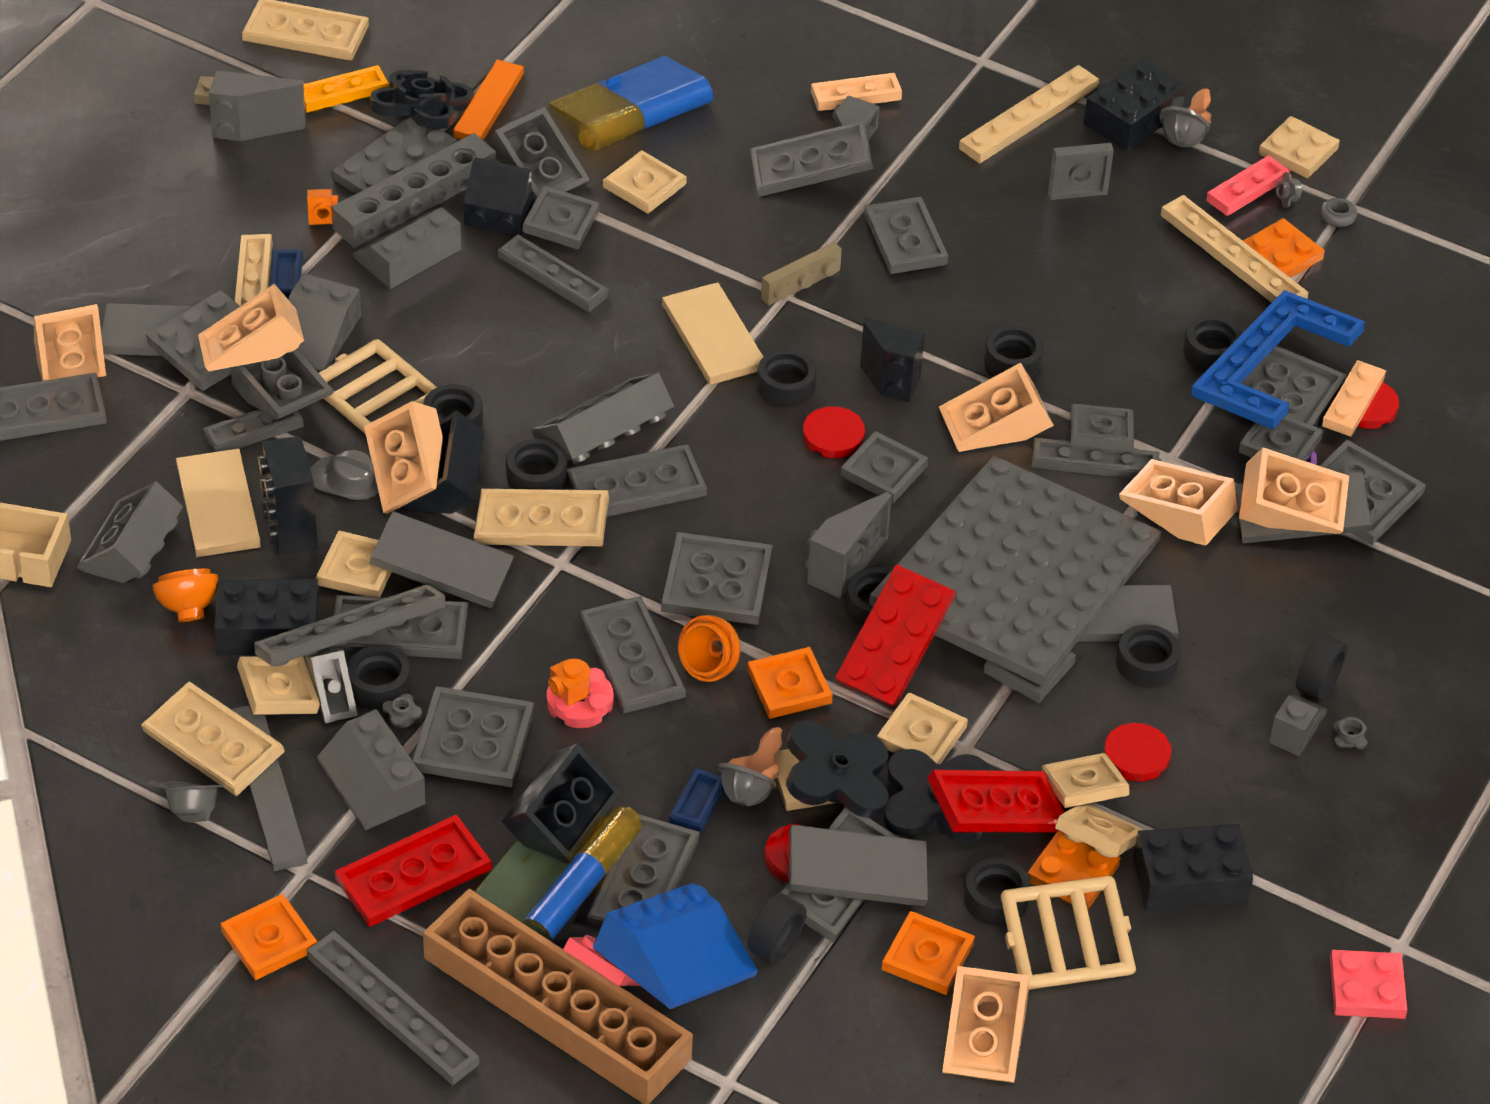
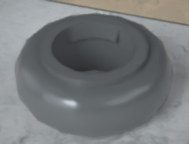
[1320,198,1357,227]

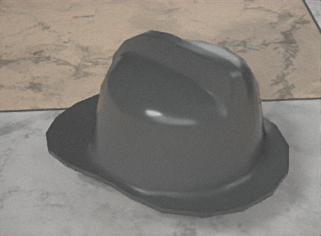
[310,450,379,500]
[148,781,224,823]

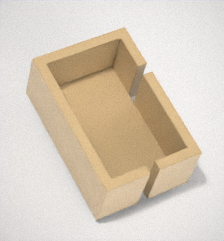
[0,503,71,587]

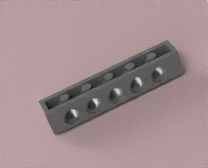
[331,133,496,248]

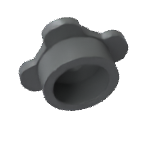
[1275,172,1302,208]
[383,694,422,728]
[1334,717,1368,749]

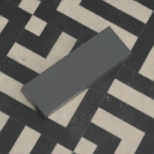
[203,409,304,452]

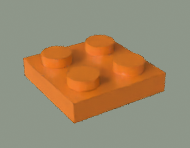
[1243,218,1325,278]
[747,647,833,719]
[1027,830,1121,910]
[220,894,317,980]
[882,911,975,996]

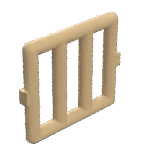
[319,339,437,433]
[1001,876,1136,990]

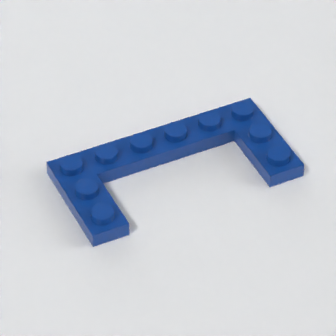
[1191,290,1365,429]

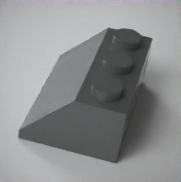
[353,207,461,289]
[77,481,183,583]
[317,710,426,830]

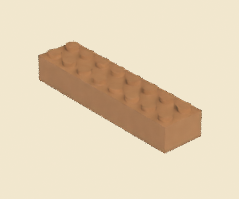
[423,889,693,1104]

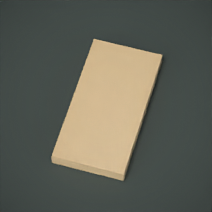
[242,0,369,61]
[662,282,763,385]
[176,449,261,558]
[474,489,609,546]
[141,681,285,796]

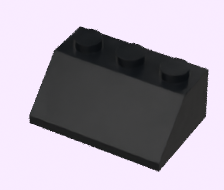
[402,411,484,514]
[501,743,622,863]

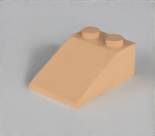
[198,284,304,371]
[34,304,106,381]
[939,363,1054,452]
[364,401,443,514]
[1239,448,1349,534]
[1119,459,1238,545]
[942,966,1030,1083]

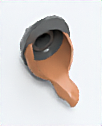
[1159,88,1211,148]
[717,727,783,806]

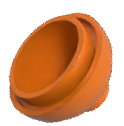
[152,568,219,622]
[678,615,740,682]

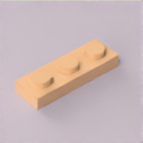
[811,73,902,111]
[1322,360,1386,437]

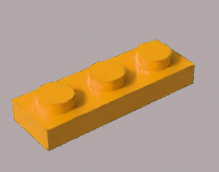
[304,65,389,113]

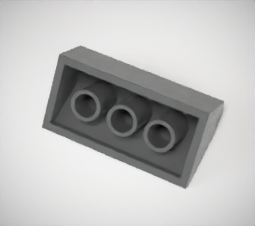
[531,372,674,464]

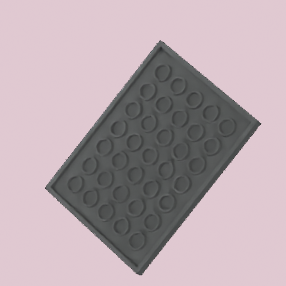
[869,456,1162,686]

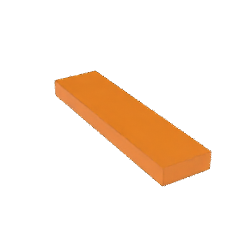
[453,59,524,140]

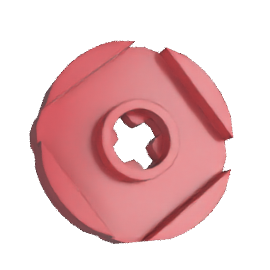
[547,668,614,728]

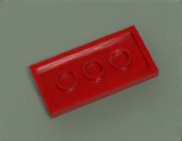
[835,564,956,709]
[927,770,1065,832]
[335,814,492,927]

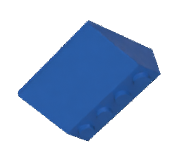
[593,883,758,1009]

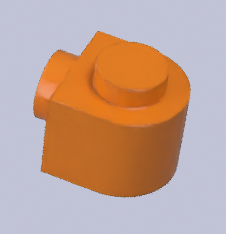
[307,189,338,225]
[548,659,590,706]

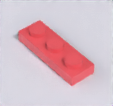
[1206,155,1290,216]

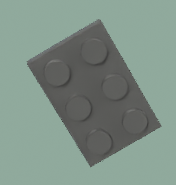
[864,197,948,274]

